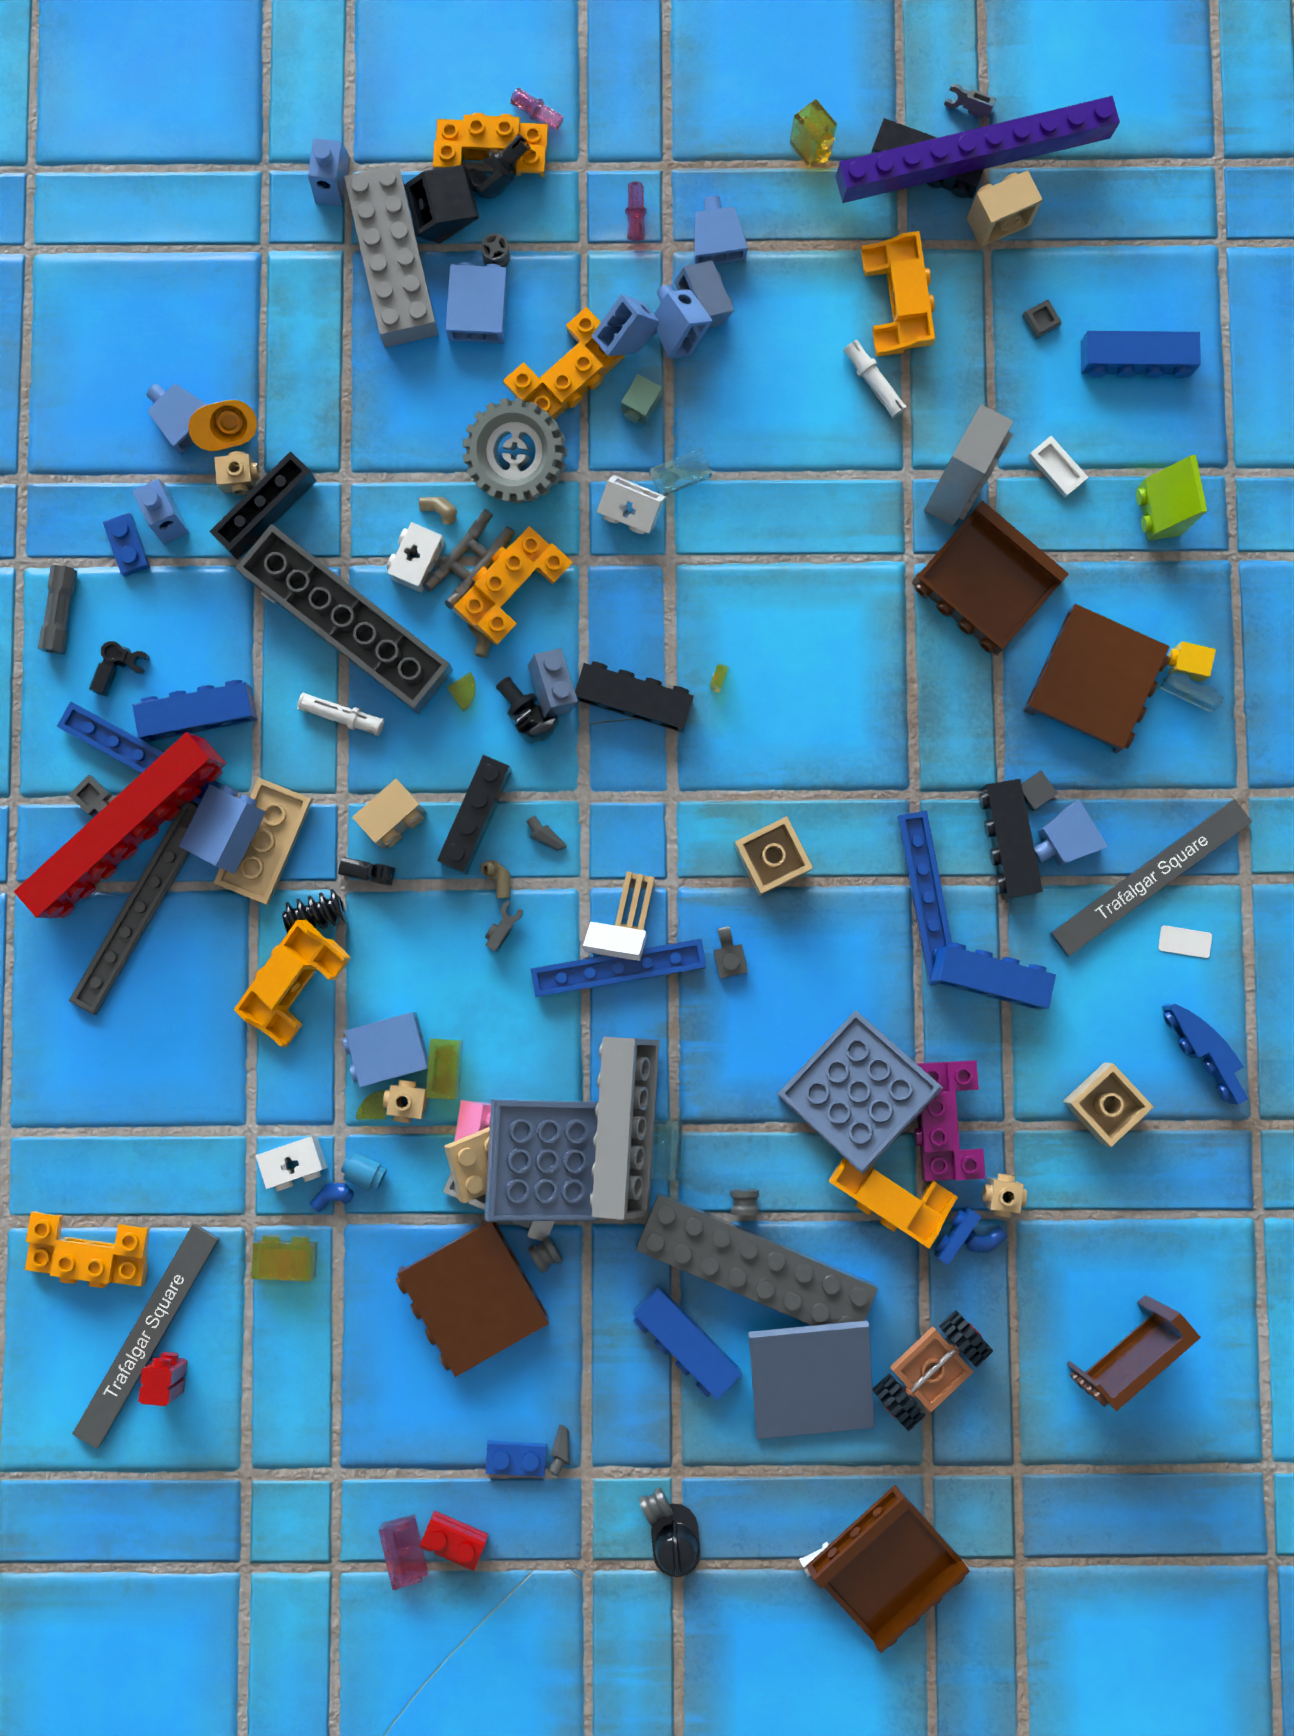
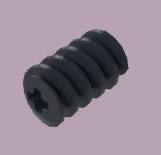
[282,889,348,933]

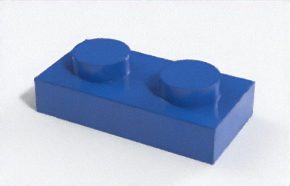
[103,513,150,577]
[934,1207,981,1265]
[485,1441,547,1477]

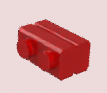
[138,1352,187,1406]
[419,1510,488,1571]

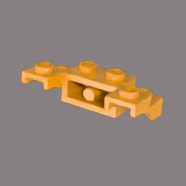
[433,113,549,177]
[861,231,935,357]
[503,307,625,420]
[452,526,573,646]
[233,920,351,1047]
[828,1157,958,1249]
[25,1211,150,1288]

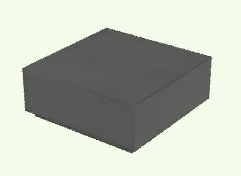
[1022,300,1062,339]
[1022,771,1058,811]

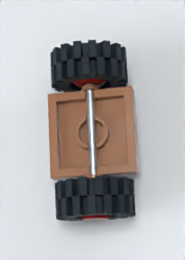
[872,1310,993,1431]

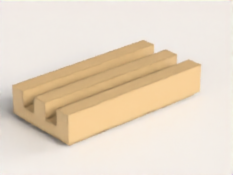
[615,871,655,930]

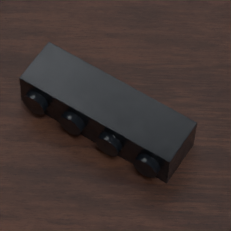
[871,118,984,198]
[209,451,317,560]
[575,661,694,733]
[437,755,512,875]
[978,779,1043,900]

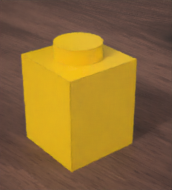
[1167,641,1216,682]

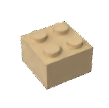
[967,170,1043,247]
[352,779,426,849]
[733,816,813,896]
[1062,1063,1154,1147]

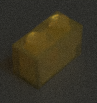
[790,99,837,168]
[426,1038,463,1100]
[251,1235,318,1281]

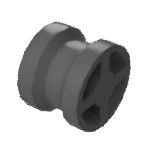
[481,233,510,267]
[730,1189,760,1216]
[528,1236,563,1273]
[639,1487,673,1526]

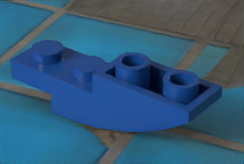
[1162,1004,1248,1105]

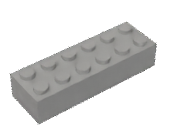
[344,164,439,347]
[923,404,1013,526]
[590,1037,659,1220]

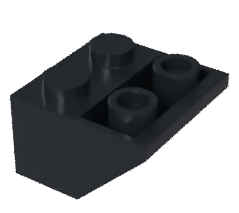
[404,165,480,244]

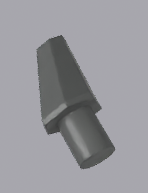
[526,816,567,851]
[548,1424,570,1476]

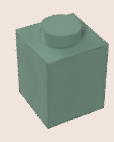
[621,374,662,425]

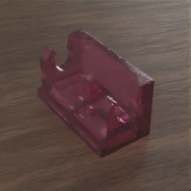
[379,1514,428,1590]

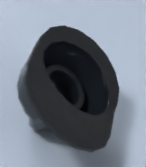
[651,1503,700,1577]

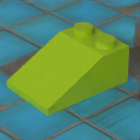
[1136,455,1207,541]

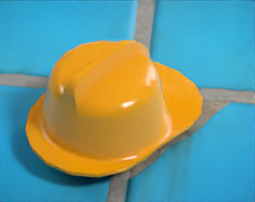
[188,400,257,451]

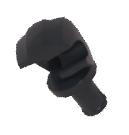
[467,134,531,199]
[496,676,559,744]

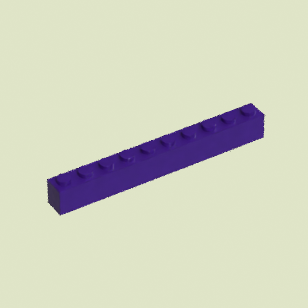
[835,96,1120,203]

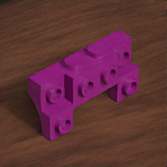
[914,1060,986,1181]

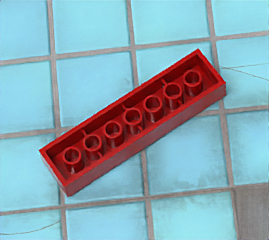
[13,732,227,918]

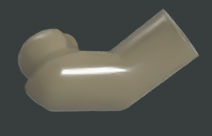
[419,497,457,524]
[467,623,492,658]
[481,860,511,899]

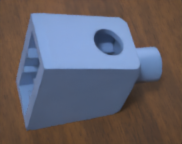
[308,138,350,207]
[694,196,748,265]
[654,284,712,359]
[592,294,659,356]
[146,384,207,455]
[132,479,190,545]
[1034,799,1108,866]

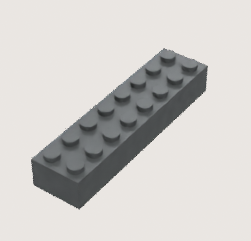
[235,524,454,714]
[636,1192,878,1326]

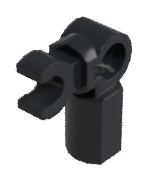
[89,641,150,697]
[338,857,396,886]

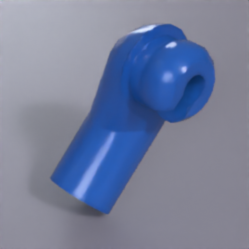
[309,1183,354,1212]
[964,1225,1008,1253]

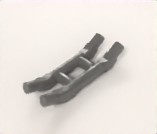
[423,509,515,609]

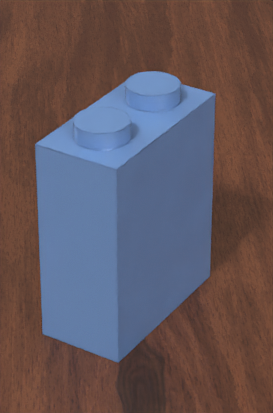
[446,262,508,344]
[179,784,266,874]
[342,1012,431,1087]

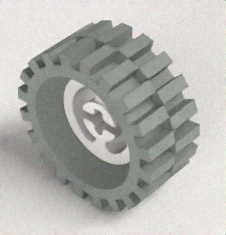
[463,398,567,504]

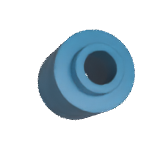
[341,1152,387,1190]

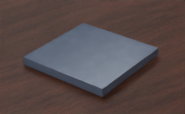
[777,1010,943,1175]
[484,1099,600,1222]
[748,1321,874,1439]

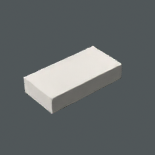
[1028,436,1088,498]
[583,922,647,961]

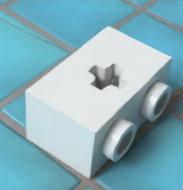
[597,475,666,534]
[386,522,445,593]
[255,1135,328,1192]

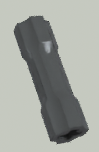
[38,565,77,654]

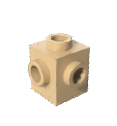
[214,451,260,495]
[383,1080,429,1123]
[982,1174,1027,1218]

